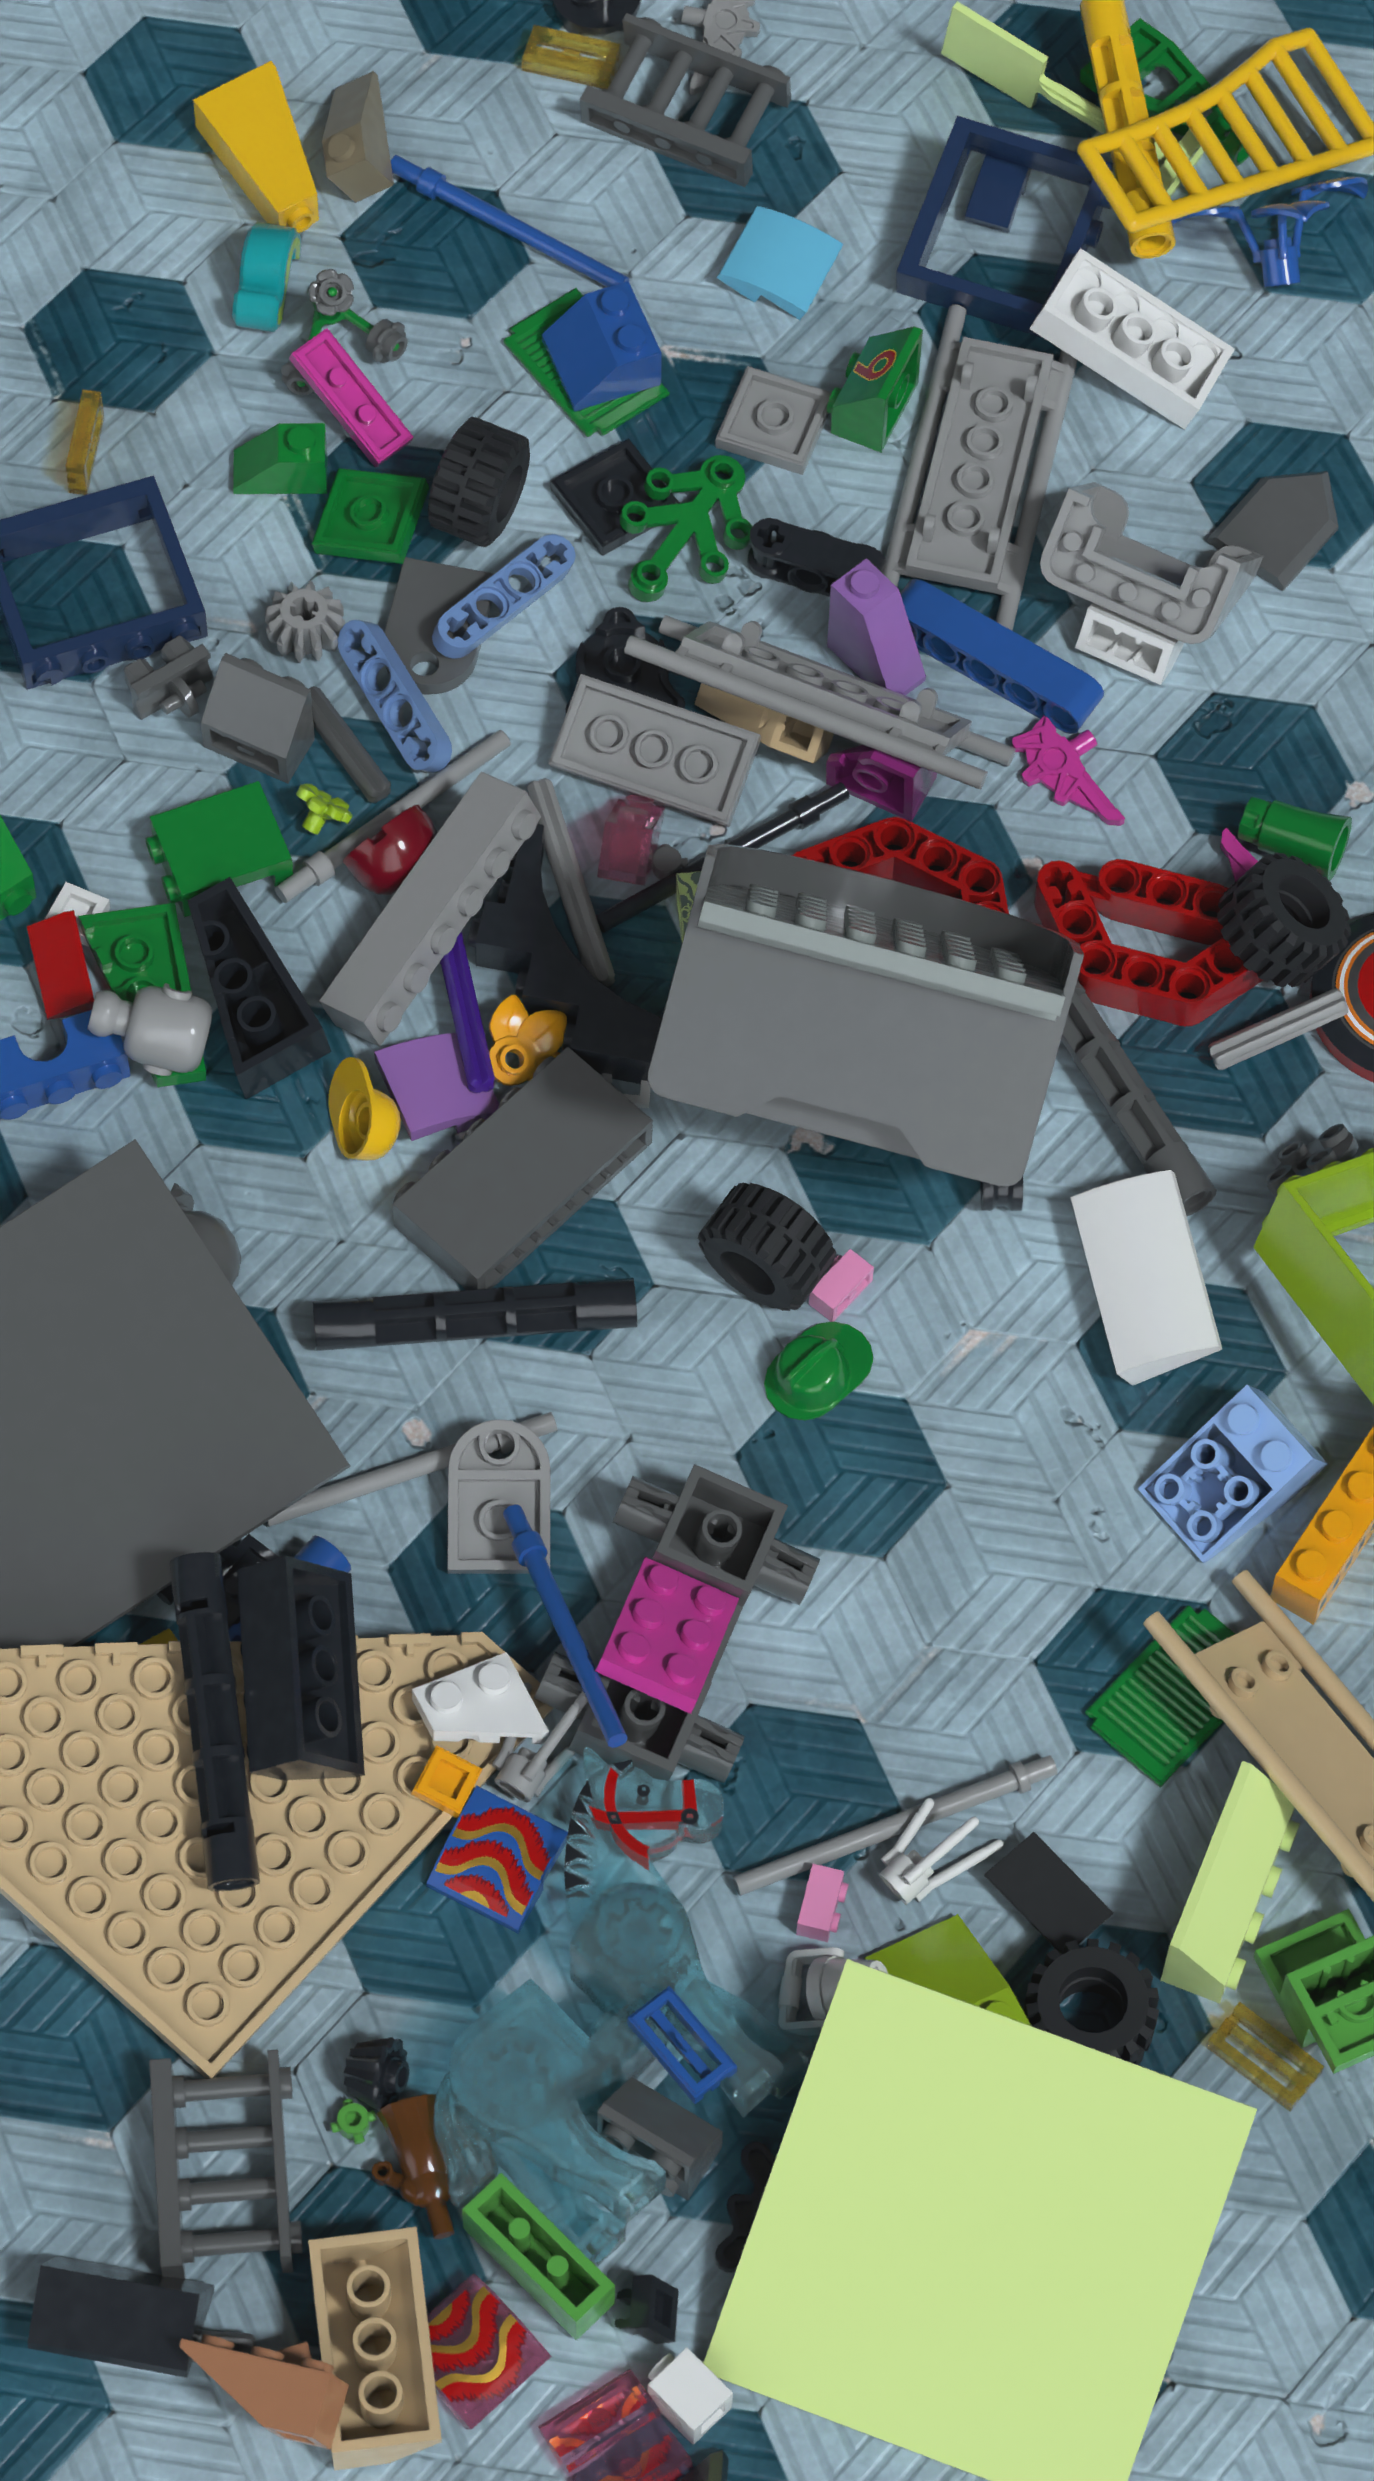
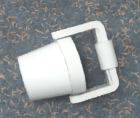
[778,1947,888,2036]

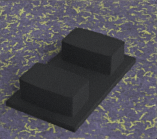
[984,1832,1113,1954]

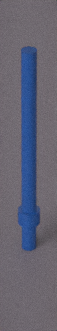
[391,155,629,287]
[503,1504,628,1748]

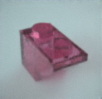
[597,795,665,886]

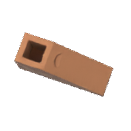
[179,2335,349,2450]

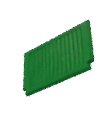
[504,288,670,437]
[1085,1606,1235,1788]

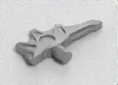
[681,0,760,95]

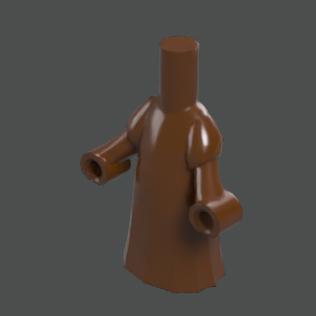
[372,2094,474,2240]

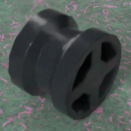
[980,1176,1023,1211]

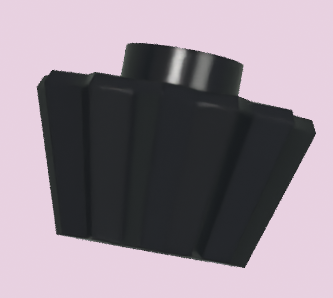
[343,2037,410,2111]

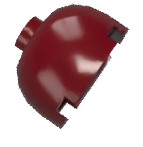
[343,804,438,895]

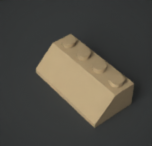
[308,2227,442,2470]

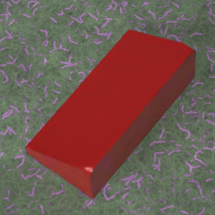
[27,910,94,1020]

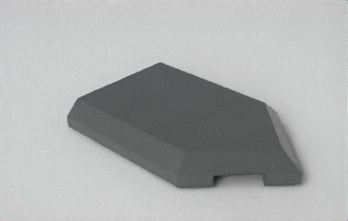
[1207,471,1338,591]

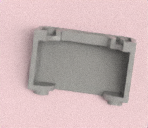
[1040,482,1264,644]

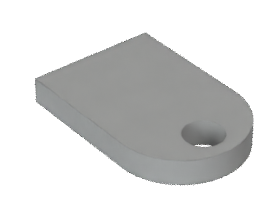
[448,1420,550,1574]

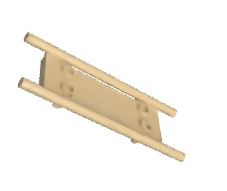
[1143,1569,1374,1902]

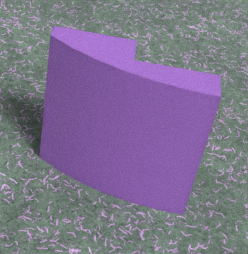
[374,1033,499,1141]

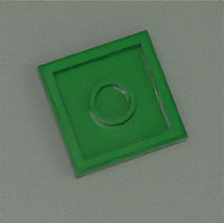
[312,468,429,564]

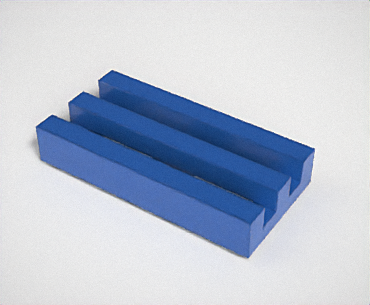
[627,1986,737,2104]

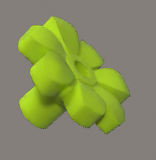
[296,783,353,834]

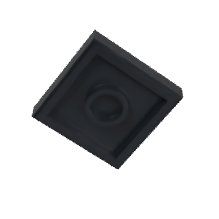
[551,438,680,556]

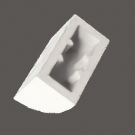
[1075,603,1184,685]

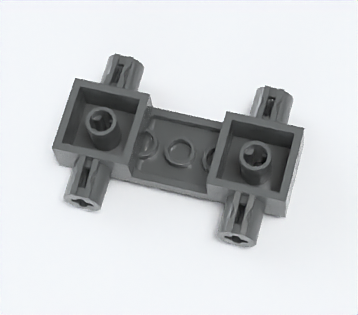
[534,1464,820,1791]

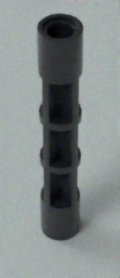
[313,1278,637,1351]
[169,1552,260,1891]

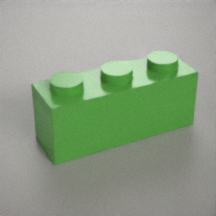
[462,2173,615,2341]

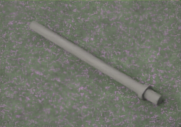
[732,1755,1058,1896]

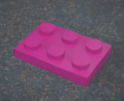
[595,1557,739,1714]

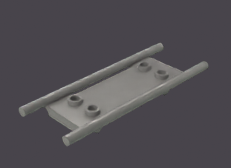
[883,305,1078,630]
[624,615,1016,790]

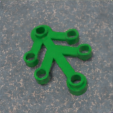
[620,455,752,602]

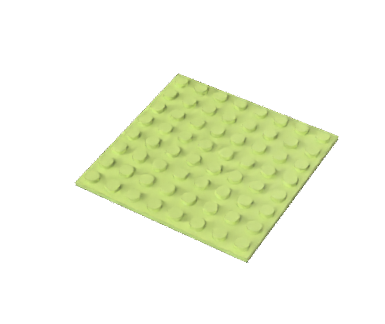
[703,1959,1257,2481]

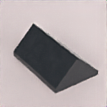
[28,2256,214,2378]

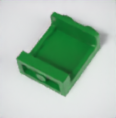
[145,781,293,918]

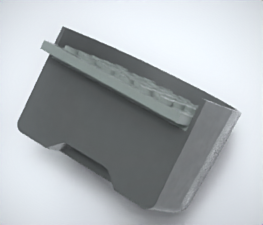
[648,844,1084,1187]

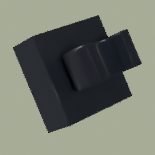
[615,2274,679,2344]

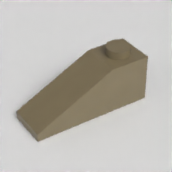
[322,71,394,203]

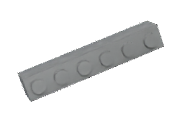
[319,771,541,1046]

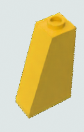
[193,61,319,233]

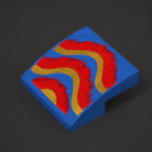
[426,1786,569,1934]

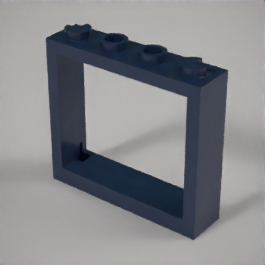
[896,116,1113,338]
[0,475,208,690]

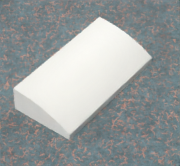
[1029,248,1235,430]
[1070,1170,1222,1385]

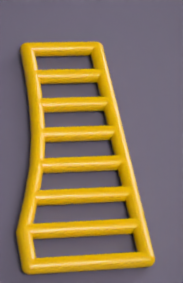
[1077,28,1374,233]

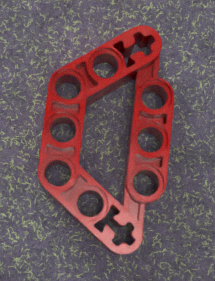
[791,817,1009,914]
[1034,859,1263,1026]

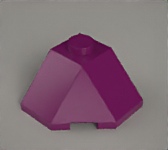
[826,745,937,822]

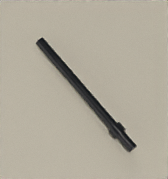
[596,782,850,933]

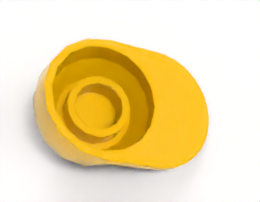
[328,1057,401,1161]

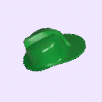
[764,1322,874,1421]

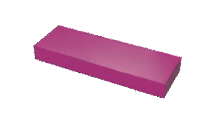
[289,328,414,468]

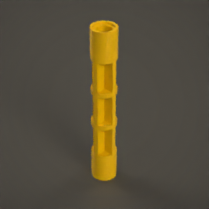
[1080,0,1176,259]

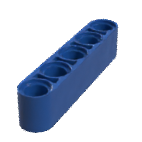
[900,579,1104,734]

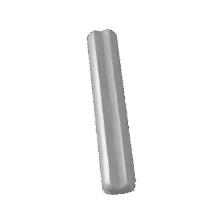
[1208,988,1348,1070]

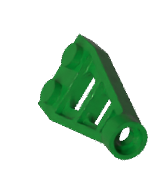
[1080,18,1249,166]

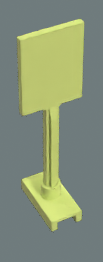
[941,1,1204,198]

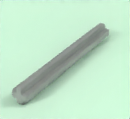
[527,778,615,987]

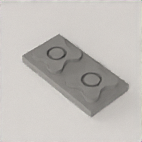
[548,674,762,827]

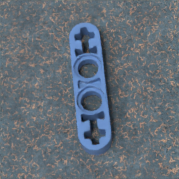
[432,534,576,659]
[338,620,452,773]

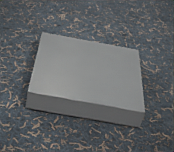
[715,366,832,475]

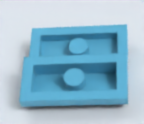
[716,206,843,320]

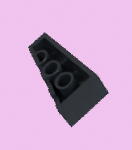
[187,877,331,1100]

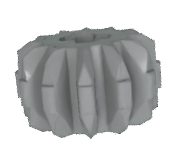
[265,580,345,664]

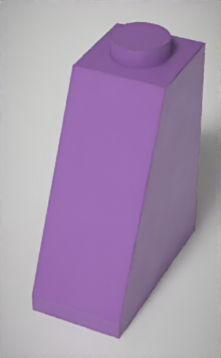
[827,558,926,696]

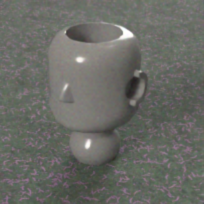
[87,983,212,1076]

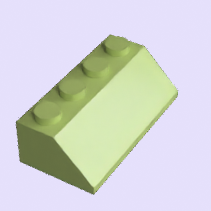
[1161,1761,1300,2004]

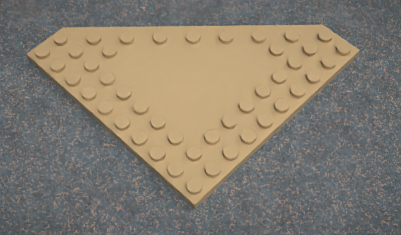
[0,1632,554,2079]

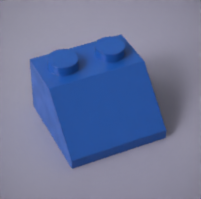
[542,281,662,412]

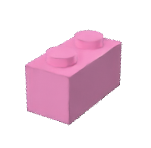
[809,1249,874,1322]
[796,1864,849,1942]

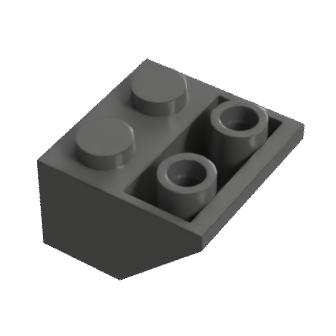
[201,653,315,784]
[597,2077,723,2200]

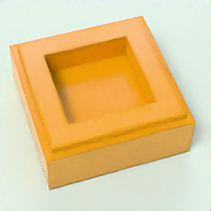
[411,1745,483,1818]

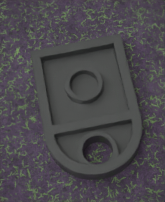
[384,557,495,694]

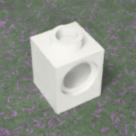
[647,2347,733,2445]

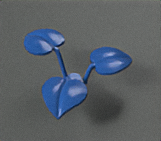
[1171,177,1368,287]

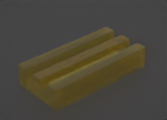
[522,25,621,89]
[65,390,104,495]
[1206,2002,1324,2112]

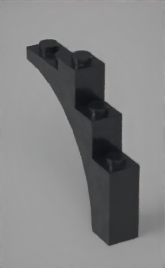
[468,824,662,1084]

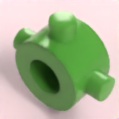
[330,2099,377,2145]

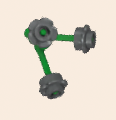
[281,269,408,395]

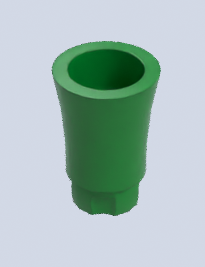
[1238,797,1352,881]

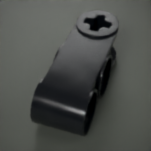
[747,518,886,597]

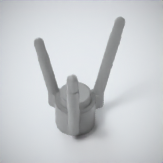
[492,1683,588,1802]

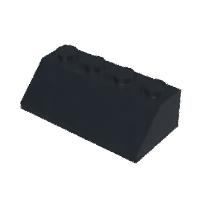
[237,1556,365,1780]

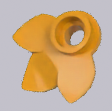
[489,995,567,1086]

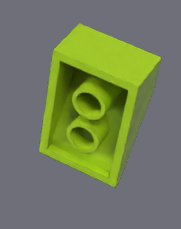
[864,1914,1031,2026]

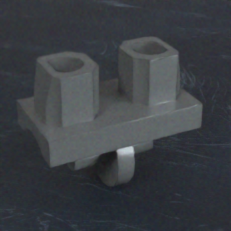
[124,636,213,720]

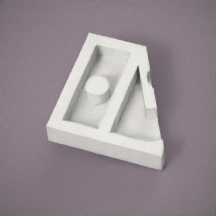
[412,1652,549,1744]

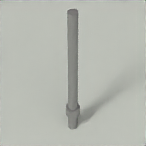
[275,730,511,903]
[267,1412,558,1527]

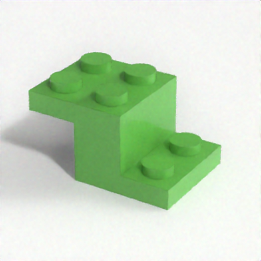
[1253,1909,1374,2074]

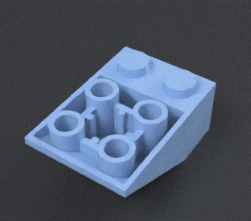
[1138,1385,1329,1563]

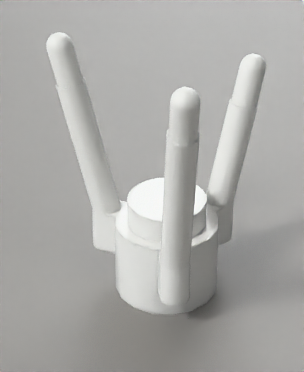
[878,1798,1004,1905]

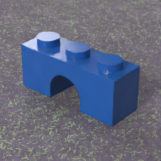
[0,1010,131,1120]

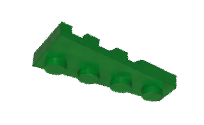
[78,903,206,1088]

